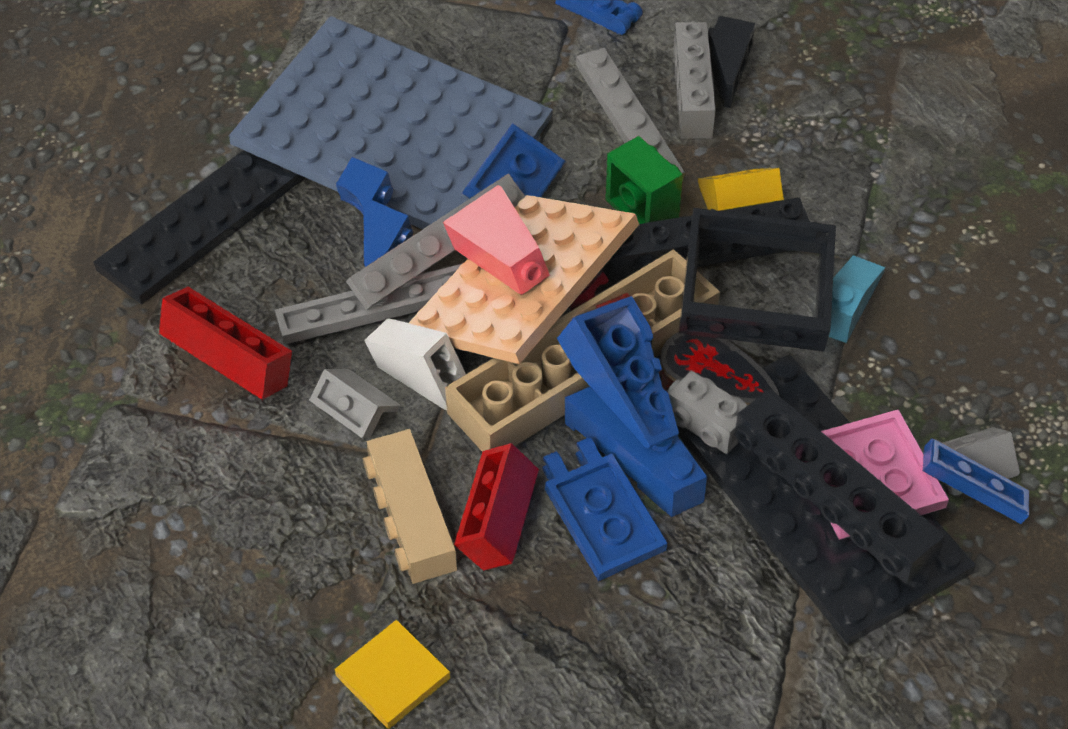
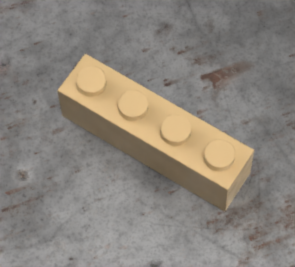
[363,429,457,584]

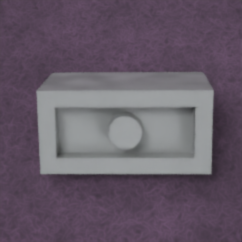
[309,369,400,438]
[942,427,1020,495]

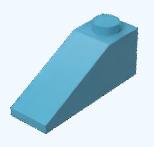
[829,256,885,343]

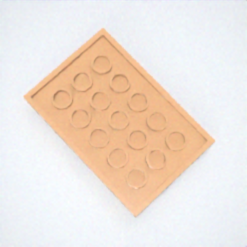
[409,195,639,364]

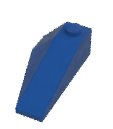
[557,296,679,449]

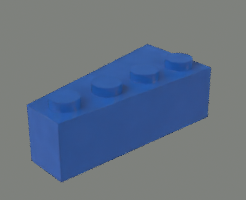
[565,387,707,517]

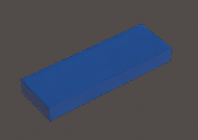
[922,438,1029,524]

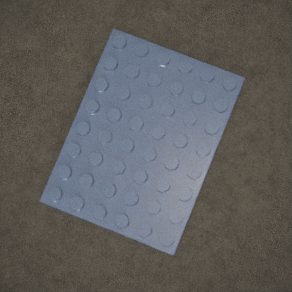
[229,16,553,230]

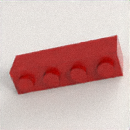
[159,287,292,400]

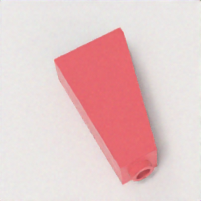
[443,185,550,295]

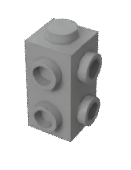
[668,370,747,454]

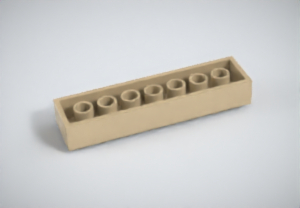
[445,249,720,451]

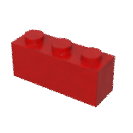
[454,443,539,570]

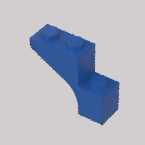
[336,157,413,267]

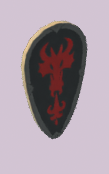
[661,333,779,406]

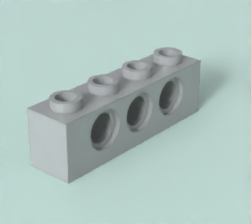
[673,22,715,139]

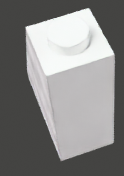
[364,318,466,410]

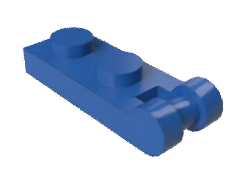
[556,0,643,34]

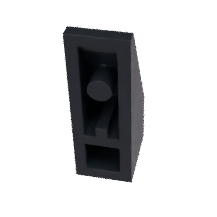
[708,15,755,108]

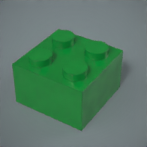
[606,136,683,224]

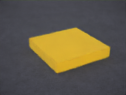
[335,620,450,729]

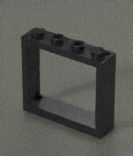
[678,208,836,352]

